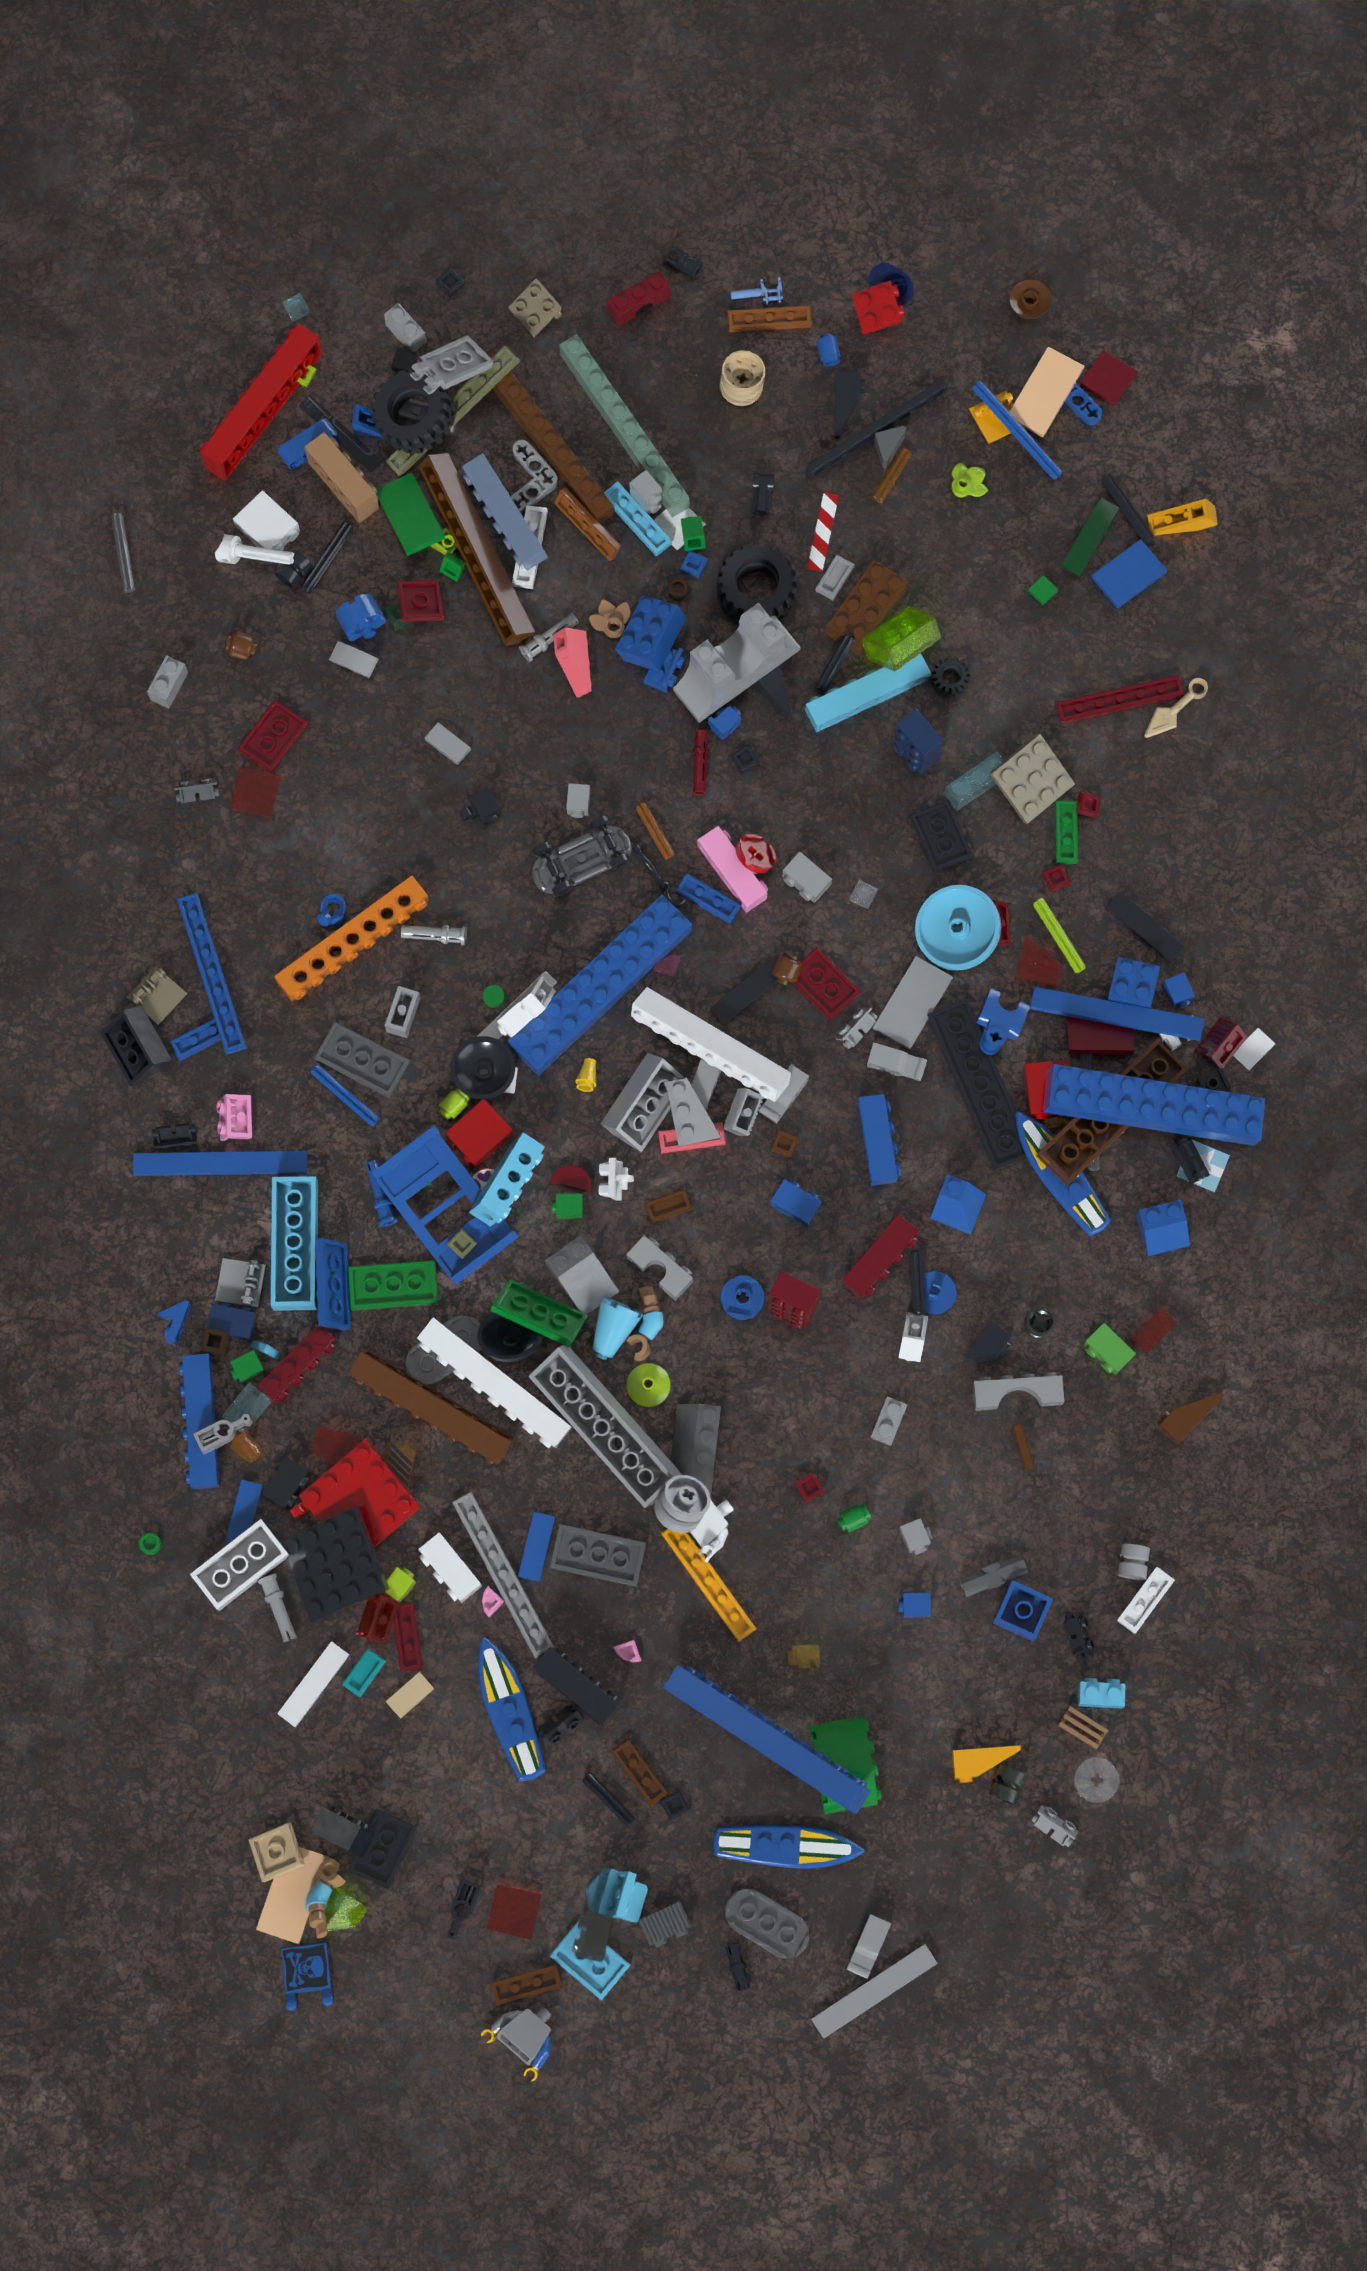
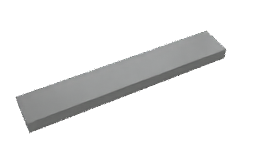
[811,1944,938,2039]

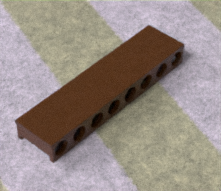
[1036,1037,1189,1187]

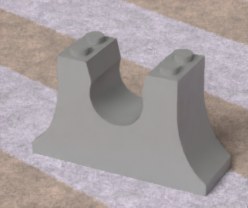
[673,603,800,723]

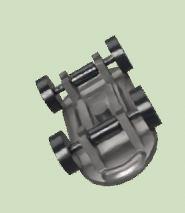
[532,815,632,897]

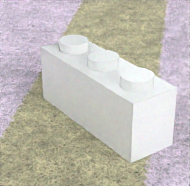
[419,1533,482,1603]

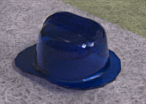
[869,263,914,305]

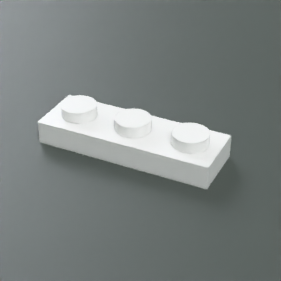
[1117,1567,1175,1634]

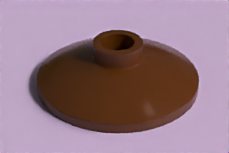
[1010,279,1051,319]

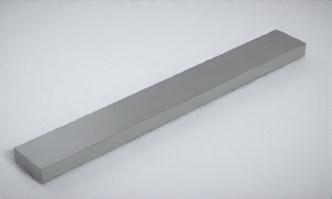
[452,1492,554,1658]

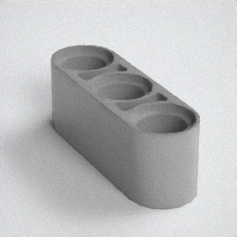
[692,1058,721,1111]

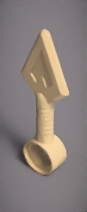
[1144,678,1208,738]

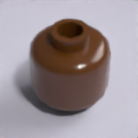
[225,630,257,660]
[771,952,802,986]

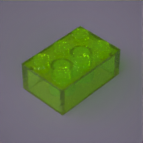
[862,606,941,672]

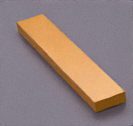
[661,1529,757,1643]

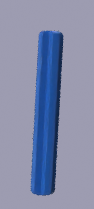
[311,1064,380,1127]

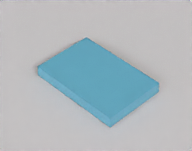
[550,1921,630,2000]

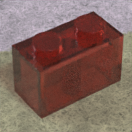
[356,1595,400,1645]

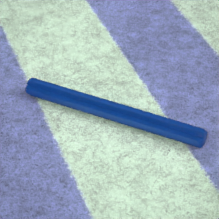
[972,381,1062,480]

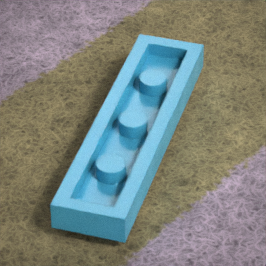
[604,482,672,557]

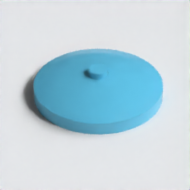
[915,885,1001,970]

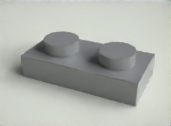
[871,1396,907,1446]

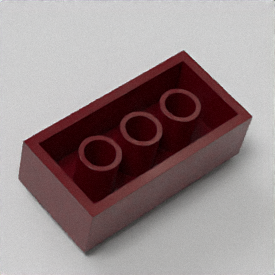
[768,1271,821,1329]

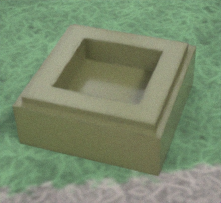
[446,1229,477,1259]

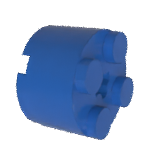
[336,594,386,641]

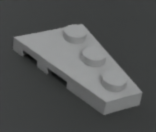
[666,1078,722,1146]

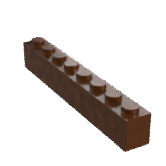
[349,1348,516,1464]

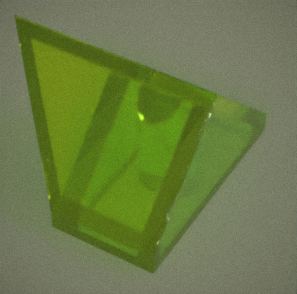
[325,1887,368,1932]

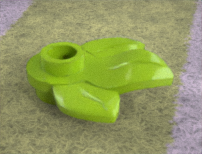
[951,462,988,497]

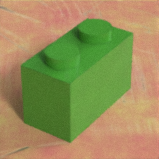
[1084,1323,1136,1375]

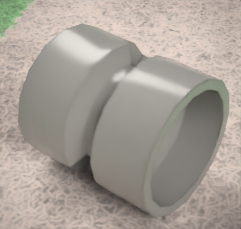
[1118,1544,1150,1580]

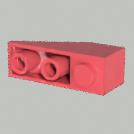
[553,627,592,697]

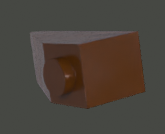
[1158,1393,1224,1446]

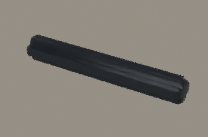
[1101,473,1155,545]
[301,521,353,594]

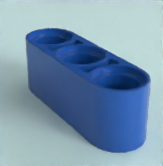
[277,419,339,469]

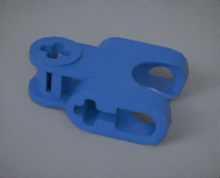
[976,988,1030,1055]

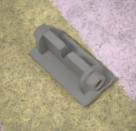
[835,1007,877,1049]
[1031,1805,1078,1847]

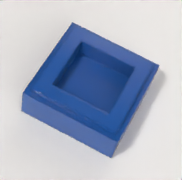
[680,551,708,578]

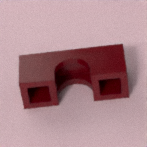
[607,270,671,327]

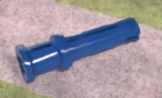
[365,1160,398,1227]

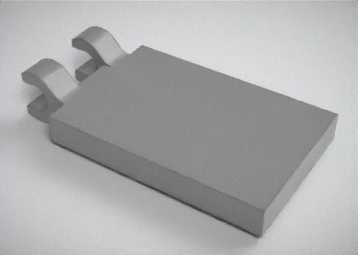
[410,335,494,394]

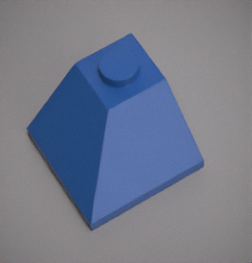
[930,1174,987,1235]

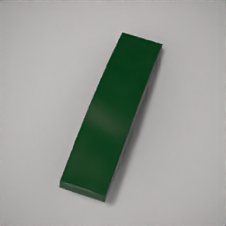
[1061,498,1120,576]

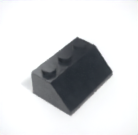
[101,1006,172,1086]

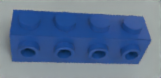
[858,1094,901,1186]

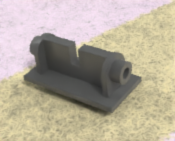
[174,778,219,803]

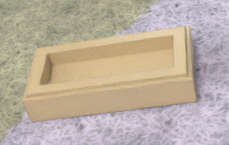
[386,1672,434,1719]

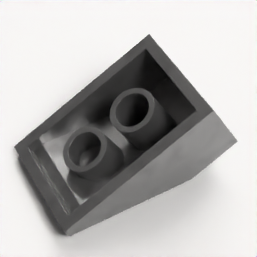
[545,1235,619,1315]

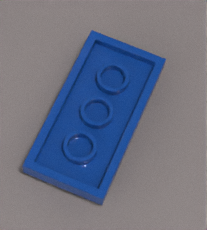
[315,1238,351,1331]

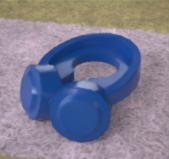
[317,894,346,928]

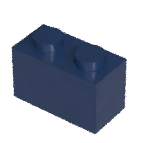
[207,1302,258,1342]

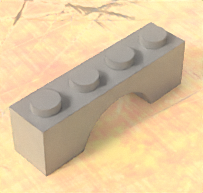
[973,1372,1064,1411]

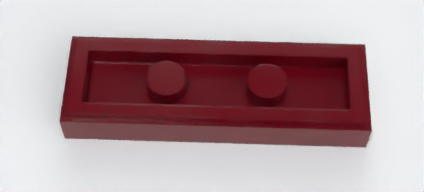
[391,1602,423,1672]

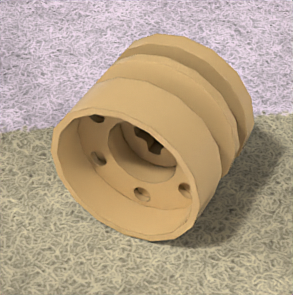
[720,350,765,406]

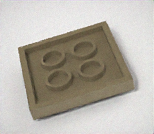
[989,733,1075,824]

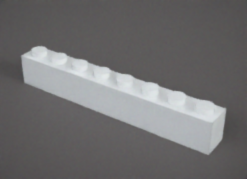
[631,987,791,1102]
[417,1318,572,1448]

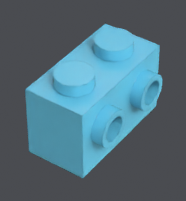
[1077,1678,1125,1709]

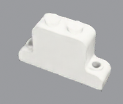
[496,976,556,1037]

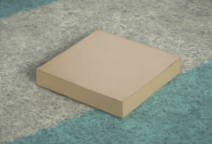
[248,1822,305,1882]

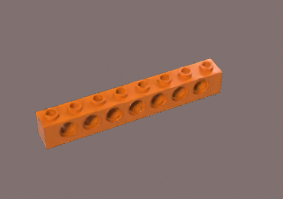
[274,876,429,1002]

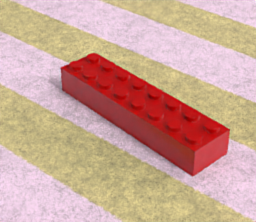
[200,324,323,481]

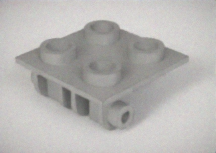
[215,1258,266,1307]

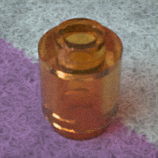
[230,1431,263,1464]

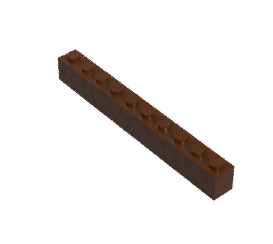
[485,348,614,524]
[419,453,535,646]

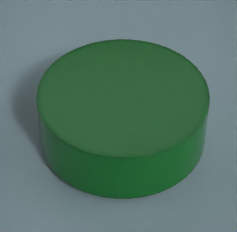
[483,985,505,1008]
[139,1532,162,1555]

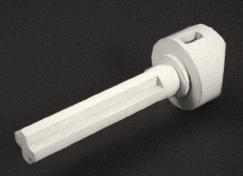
[215,534,294,564]

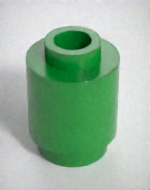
[837,1504,872,1533]

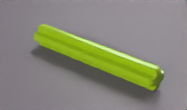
[1033,898,1086,973]

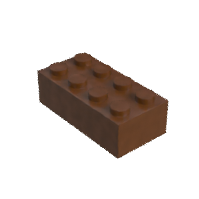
[826,560,909,657]

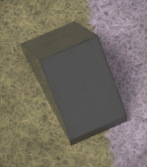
[874,426,907,470]

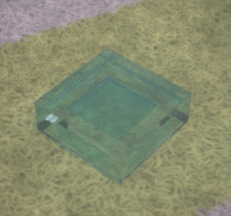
[282,293,311,322]

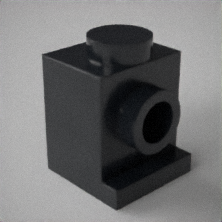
[1195,1068,1231,1092]

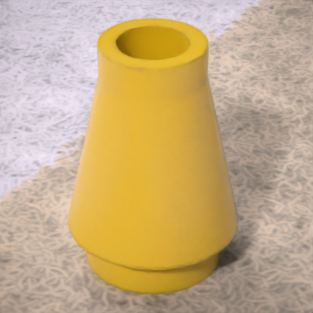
[575,1058,597,1092]

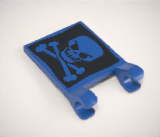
[281,1943,333,2011]

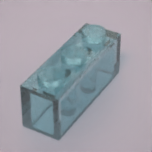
[944,752,1004,811]

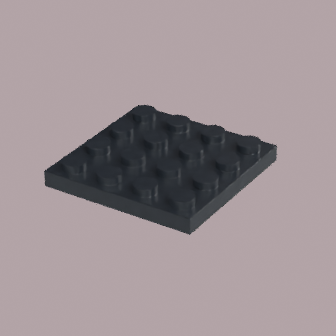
[281,1506,389,1623]

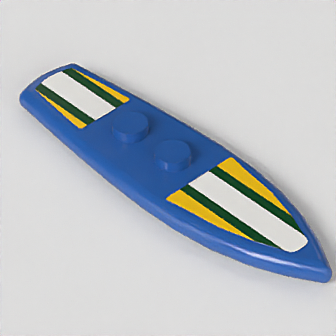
[1015,1111,1111,1236]
[478,1636,546,1781]
[713,1824,865,1869]

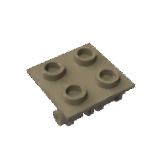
[508,278,562,338]
[127,966,187,1025]

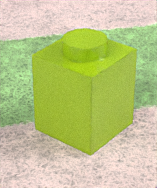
[385,1567,416,1604]

